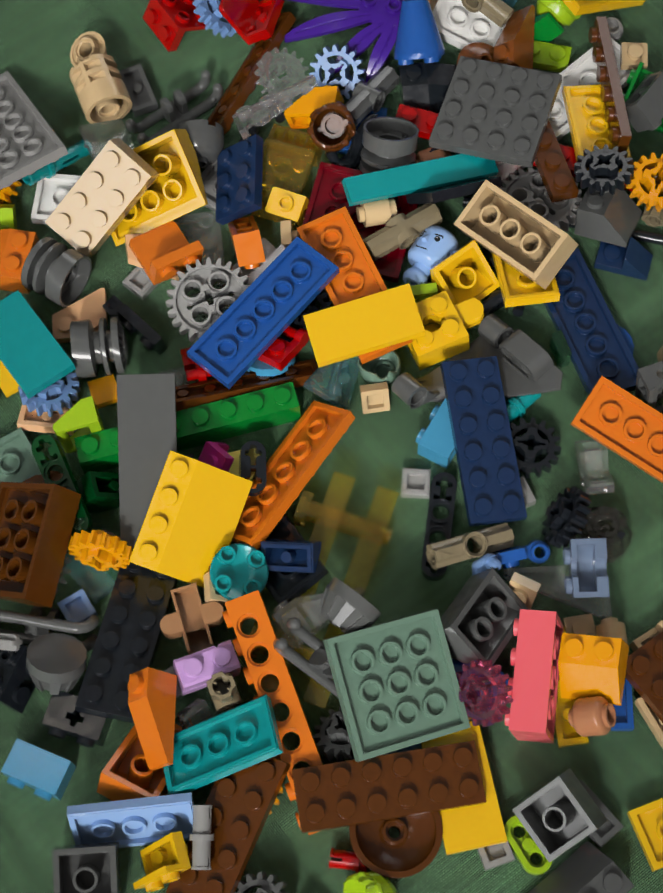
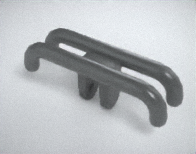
[125,70,223,145]
[0,606,99,652]
[273,617,338,697]

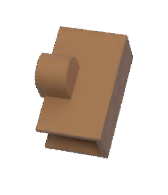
[160,583,224,655]

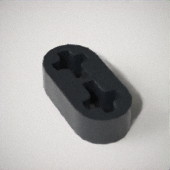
[239,440,267,497]

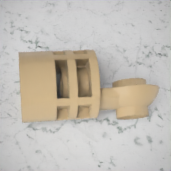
[69,31,133,126]

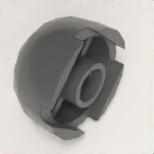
[179,119,224,169]

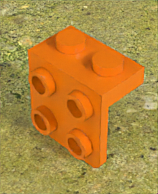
[129,221,204,285]

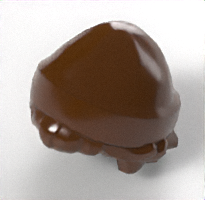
[307,101,356,152]

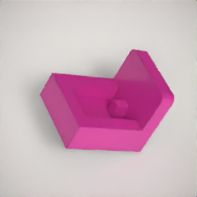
[198,441,234,472]

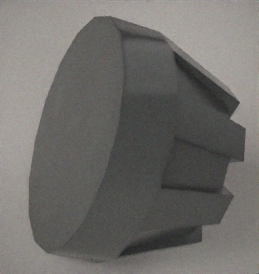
[318,577,382,634]
[26,633,87,695]

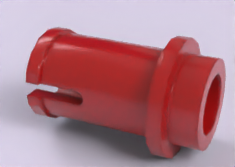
[329,848,367,873]

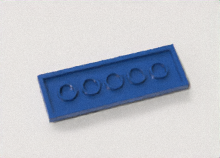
[187,236,339,389]

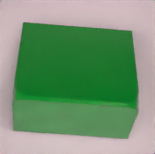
[534,12,564,43]

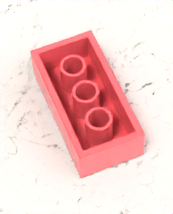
[505,609,564,744]

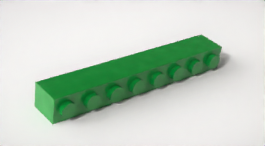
[74,382,301,474]

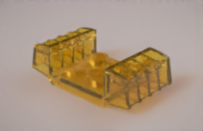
[250,123,323,227]

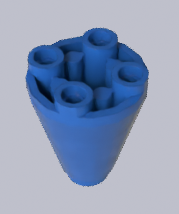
[394,0,445,65]

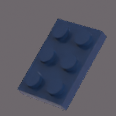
[215,134,263,225]

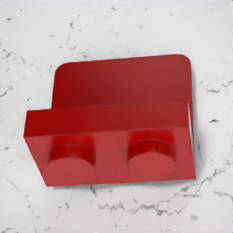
[142,0,205,52]
[219,0,284,45]

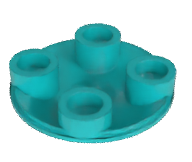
[210,543,269,600]

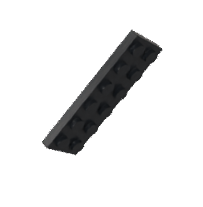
[75,562,178,723]

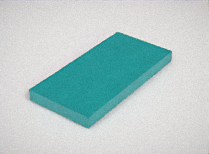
[0,290,76,399]
[163,695,284,795]

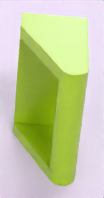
[53,396,104,453]

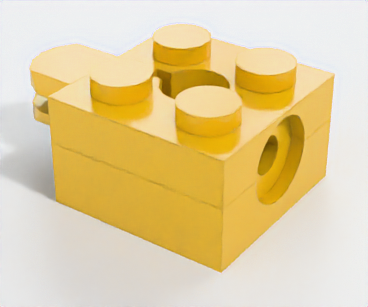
[407,290,484,370]

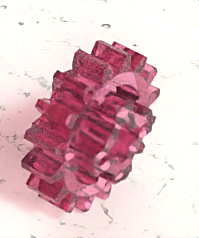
[456,659,513,727]

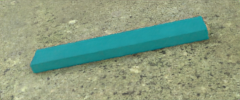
[342,154,499,206]

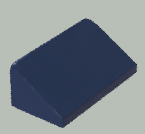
[261,539,322,573]

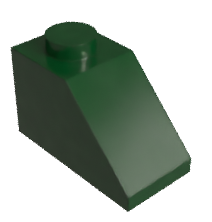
[76,471,120,513]

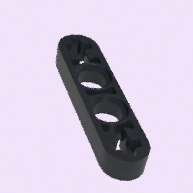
[421,472,457,581]

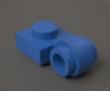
[493,540,550,569]

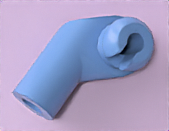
[472,553,502,576]

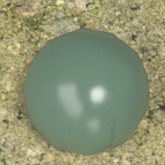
[357,351,401,384]

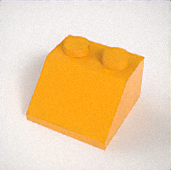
[558,632,629,706]

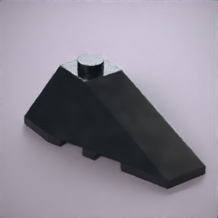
[399,62,457,113]

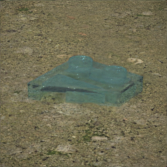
[303,356,359,409]

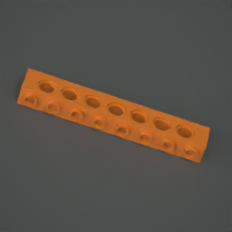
[222,590,323,835]

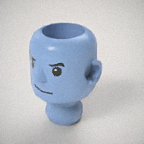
[403,225,459,286]

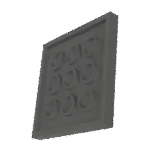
[429,56,562,168]

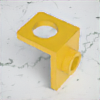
[265,187,309,226]

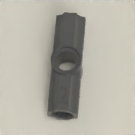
[344,66,399,126]

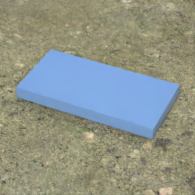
[67,792,194,848]

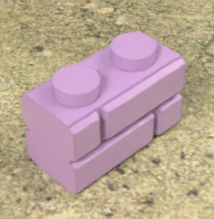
[173,640,241,696]

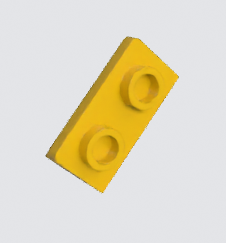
[133,831,191,892]

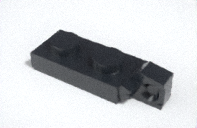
[103,295,167,355]

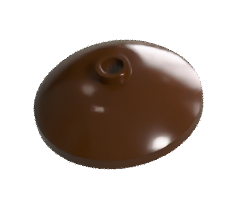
[349,811,443,879]

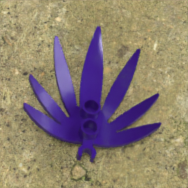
[284,0,402,83]

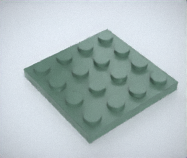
[323,609,471,762]

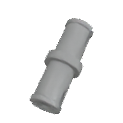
[189,805,214,870]

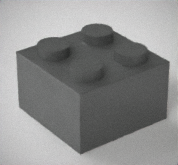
[512,768,608,863]
[52,842,121,893]

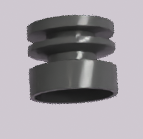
[360,116,419,174]
[21,237,92,307]
[70,316,128,379]

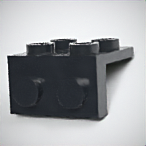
[0,645,36,714]

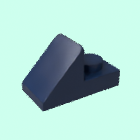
[594,237,653,281]

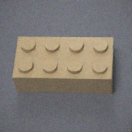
[45,138,159,257]
[454,180,579,290]

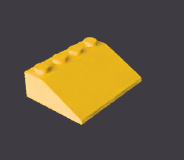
[111,129,208,247]
[129,450,253,588]

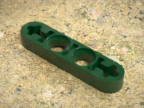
[31,434,93,536]

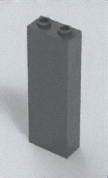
[117,373,178,551]

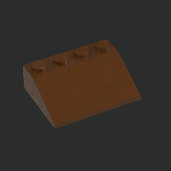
[0,482,81,608]

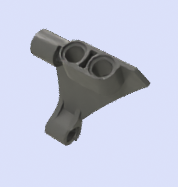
[391,313,563,409]

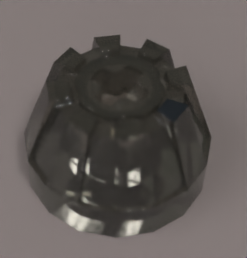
[575,505,632,563]

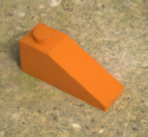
[228,215,266,269]
[128,667,177,770]

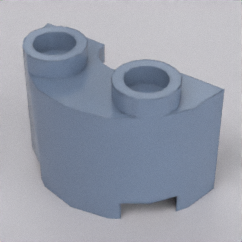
[563,538,610,598]

